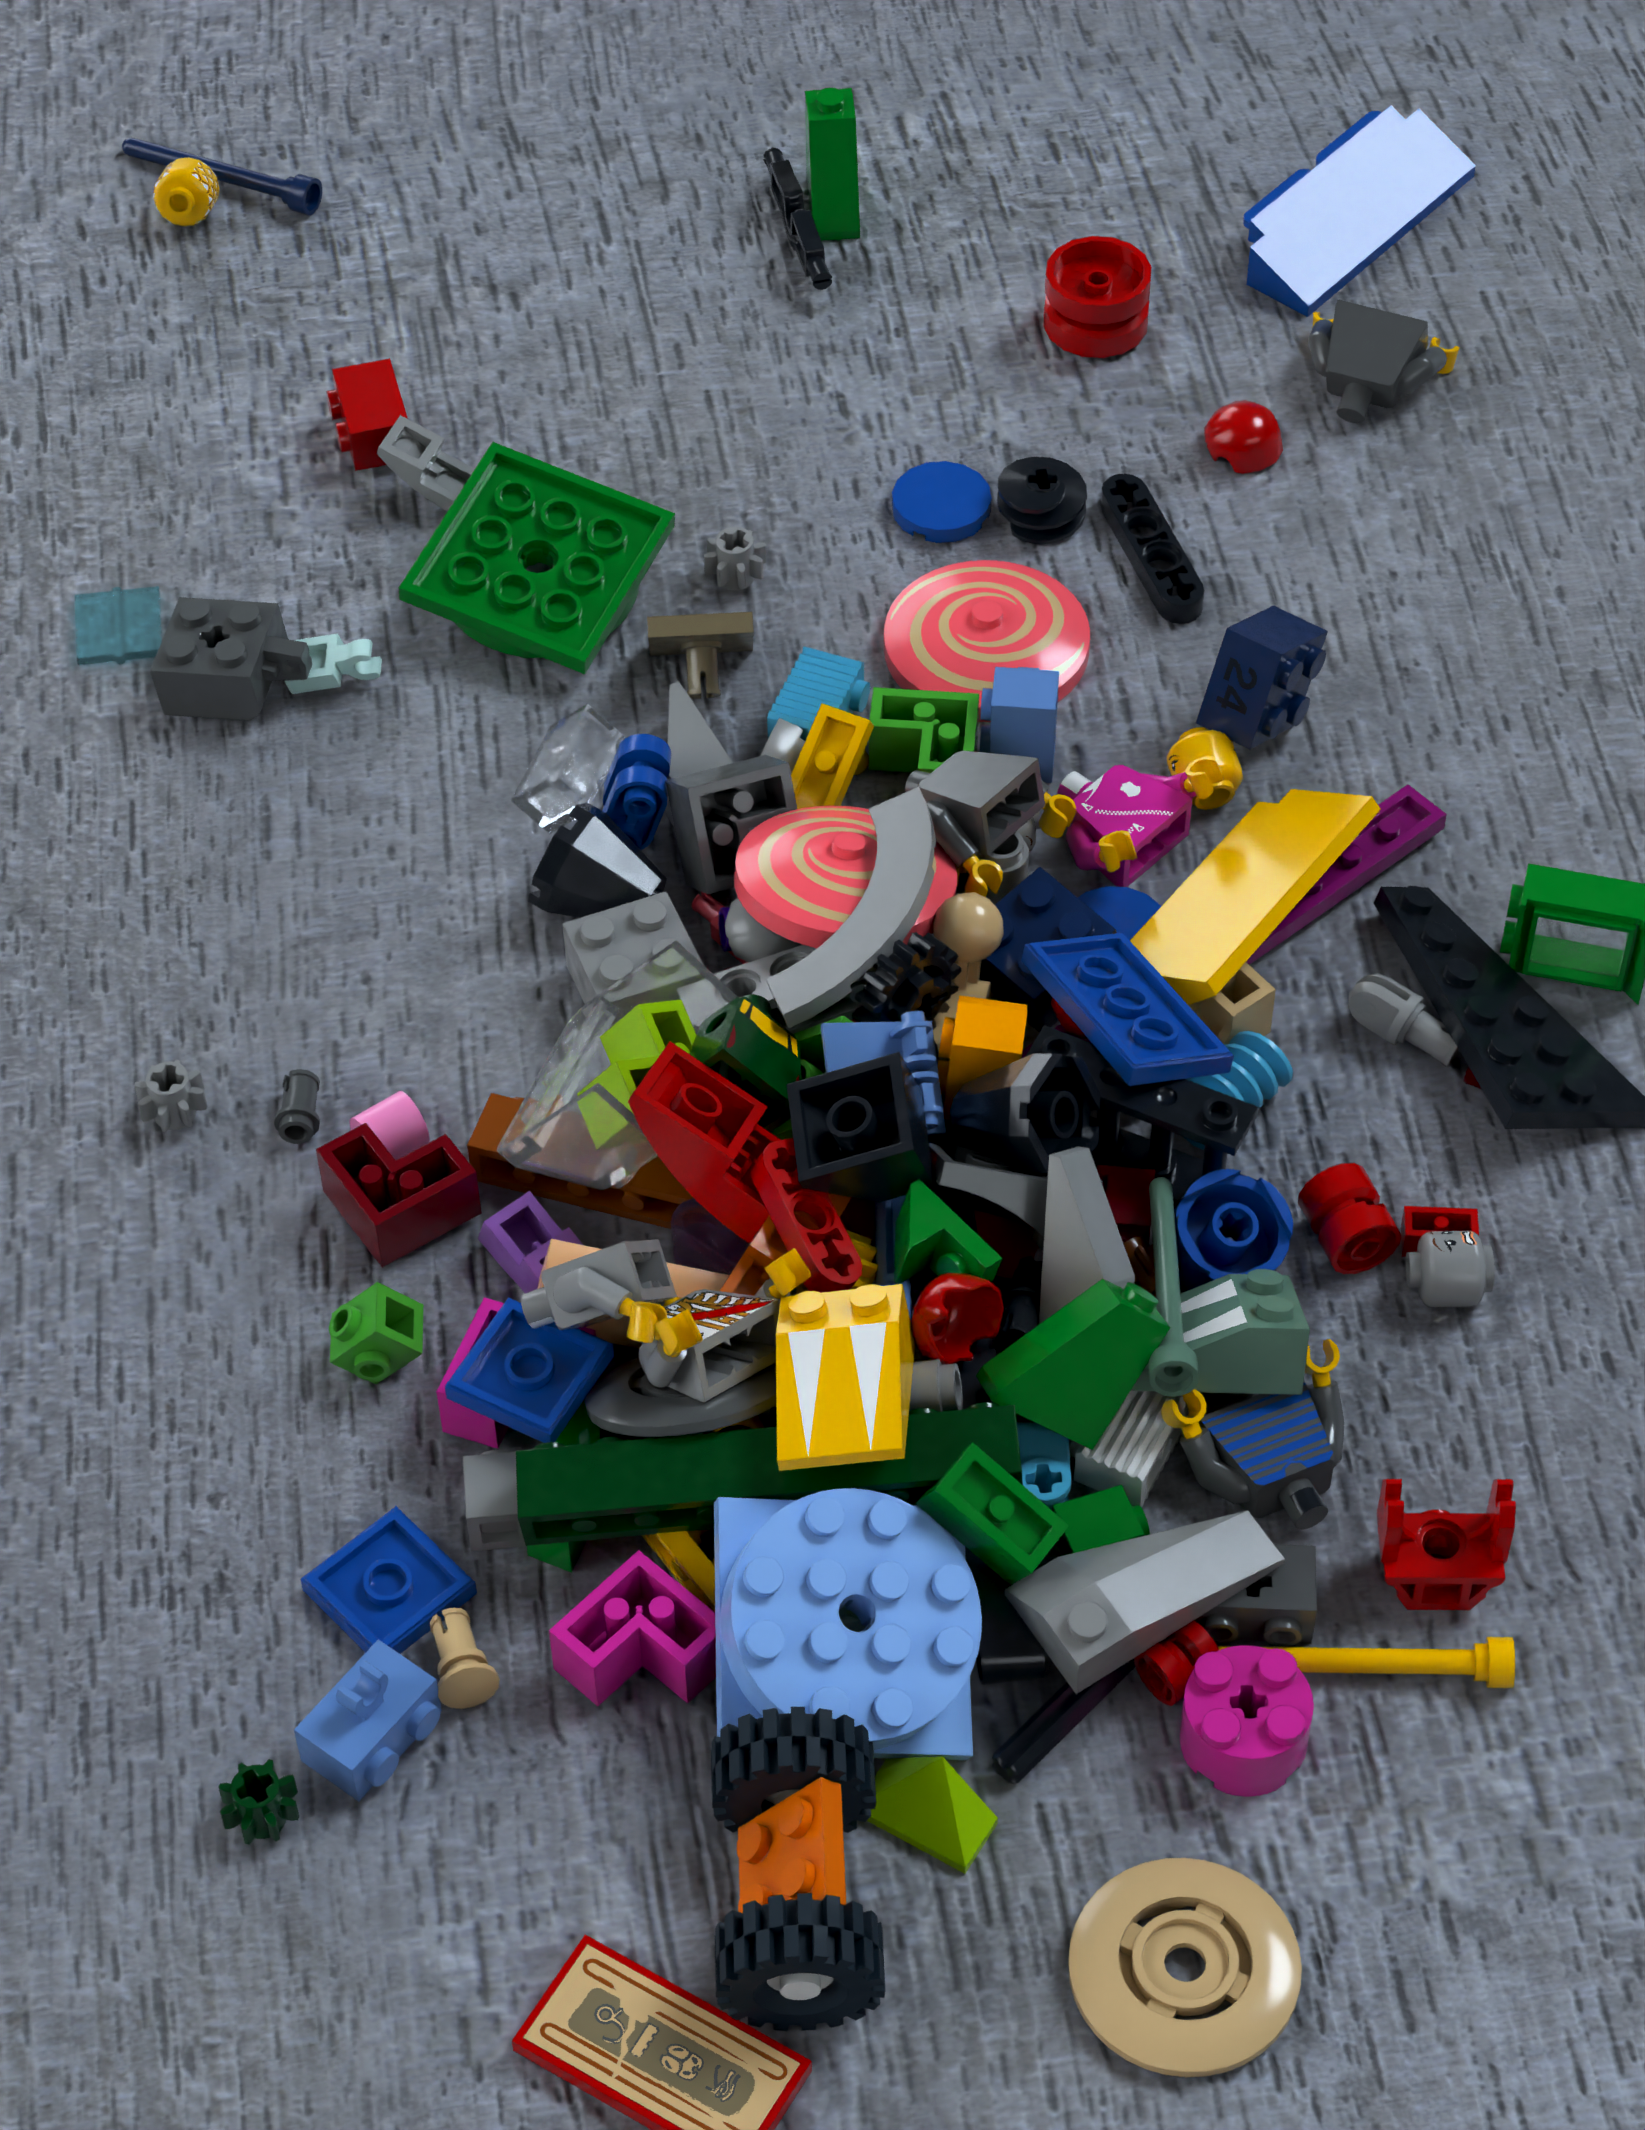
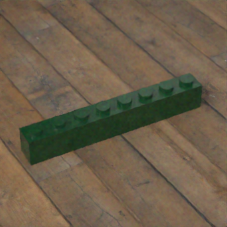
[516,1402,1023,1546]

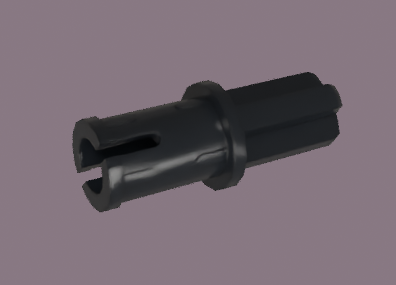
[995,1256,1043,1353]

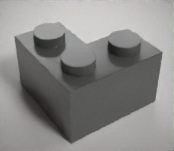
[665,755,797,894]

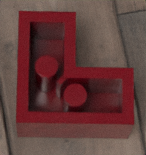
[316,1123,482,1268]

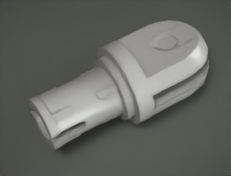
[1348,974,1459,1067]

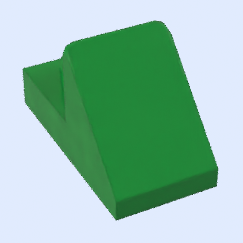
[894,1179,1002,1284]

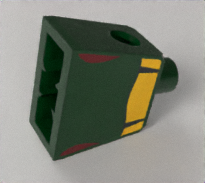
[690,994,802,1132]

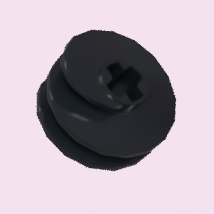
[997,457,1087,545]

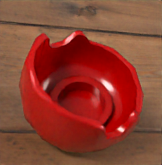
[1204,400,1283,474]
[911,1273,1004,1365]

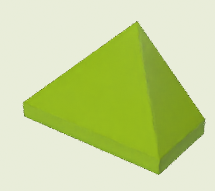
[867,1757,998,1874]

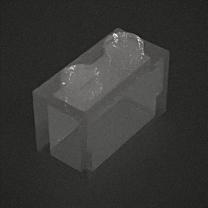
[510,704,626,834]

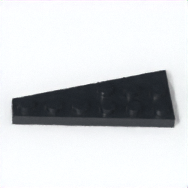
[1374,886,1645,1129]

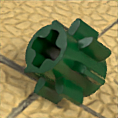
[218,1759,299,1845]

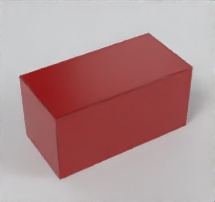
[1401,1206,1479,1257]

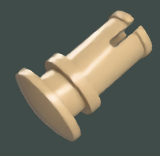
[430,1607,499,1709]

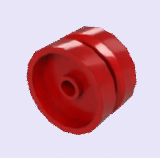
[1043,236,1152,358]

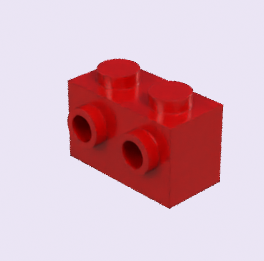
[326,358,408,471]

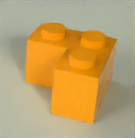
[938,995,1028,1120]

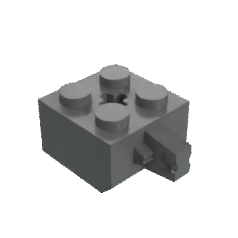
[150,597,312,721]

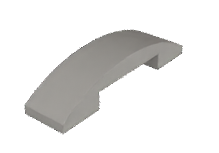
[377,415,475,511]

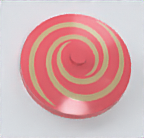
[884,560,1090,722]
[734,806,958,948]

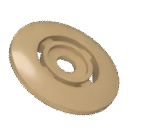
[1068,1858,1302,2077]

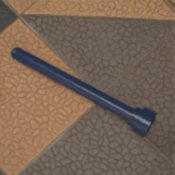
[122,137,322,215]

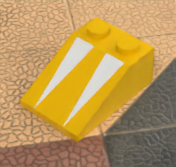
[776,1284,915,1471]

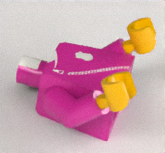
[1057,756,1224,887]

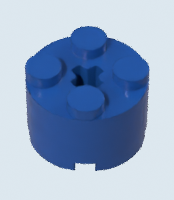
[1174,1169,1293,1291]

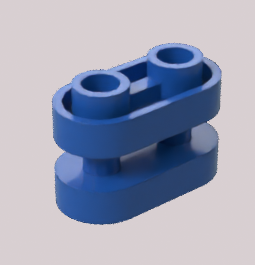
[603,734,671,850]

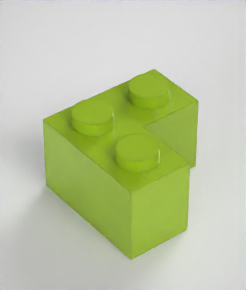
[577,999,697,1145]

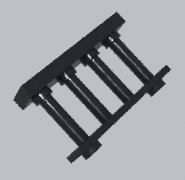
[1025,1025,1259,1209]

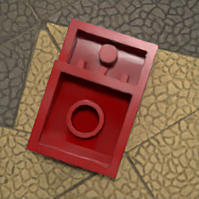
[628,1041,793,1243]

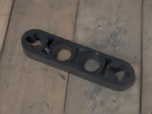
[1101,474,1204,624]

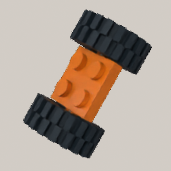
[711,1707,885,2031]

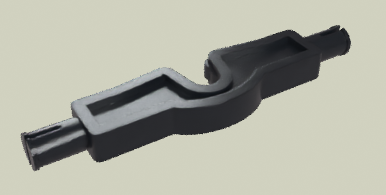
[763,148,832,290]

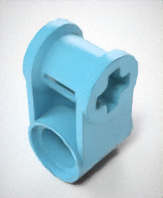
[1017,1421,1072,1510]

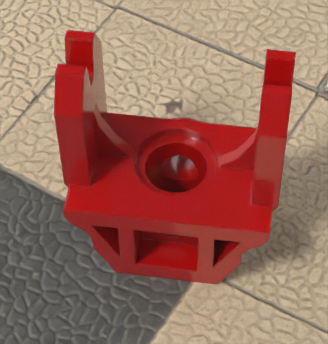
[1377,1479,1516,1610]

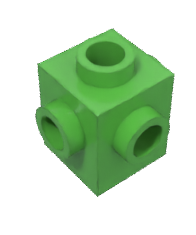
[329,1282,424,1384]

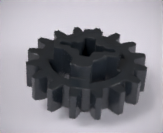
[852,932,962,1030]

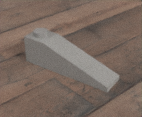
[1004,1510,1285,1694]

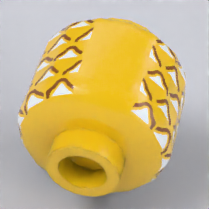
[153,157,220,227]

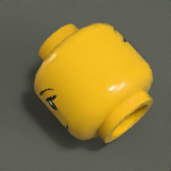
[1167,727,1243,810]

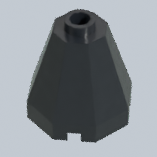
[528,803,670,918]
[950,1053,1101,1174]

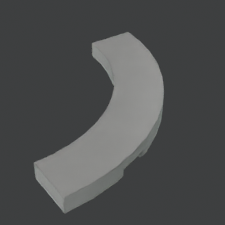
[766,787,936,1029]

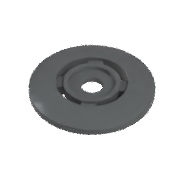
[584,1357,776,1437]

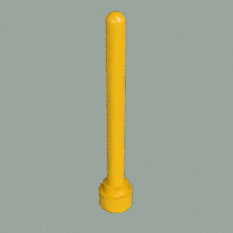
[1218,1637,1515,1688]

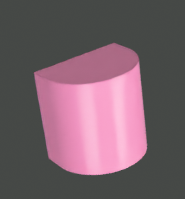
[349,1091,430,1160]

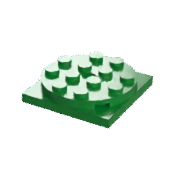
[399,442,675,674]

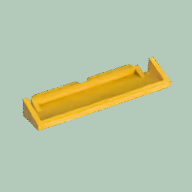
[1130,789,1381,1005]

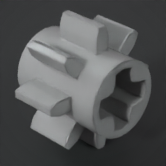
[704,527,766,590]
[134,1060,208,1132]

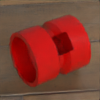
[1298,1163,1401,1274]

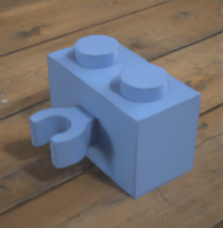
[980,667,1059,783]
[294,1639,442,1802]

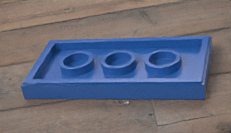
[1021,933,1234,1086]

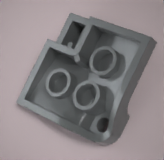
[929,1139,1103,1251]

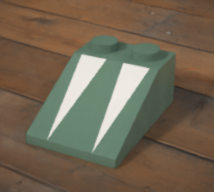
[1131,1269,1310,1395]

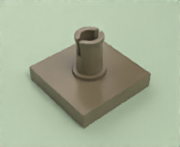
[647,612,754,699]

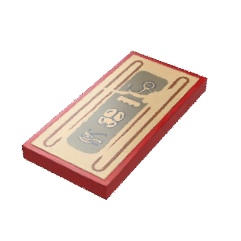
[512,1935,812,2130]

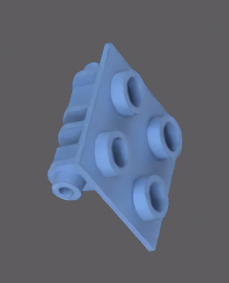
[821,1011,946,1135]

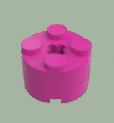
[1180,1645,1314,1797]

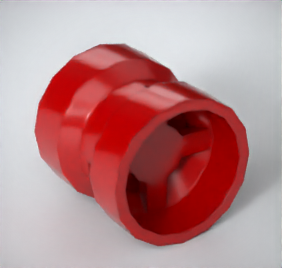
[1134,1621,1219,1706]

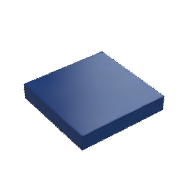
[445,1297,614,1443]
[300,1506,477,1654]

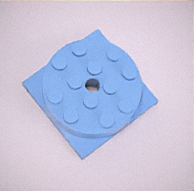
[714,1488,982,1761]

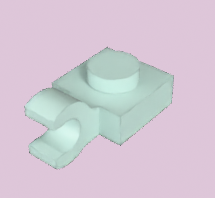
[284,633,382,694]

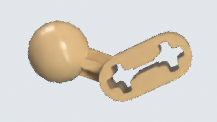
[933,892,1004,1061]

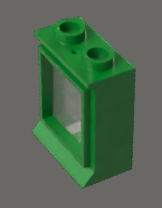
[1500,863,1645,1006]

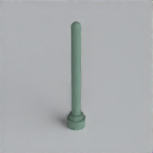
[1148,1177,1199,1397]

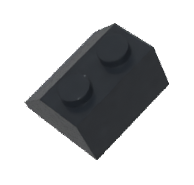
[786,1052,935,1203]

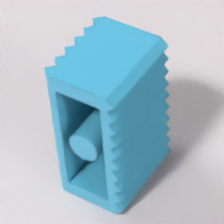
[767,646,870,741]

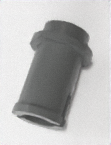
[274,1069,320,1144]

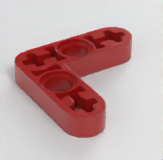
[751,1138,863,1293]

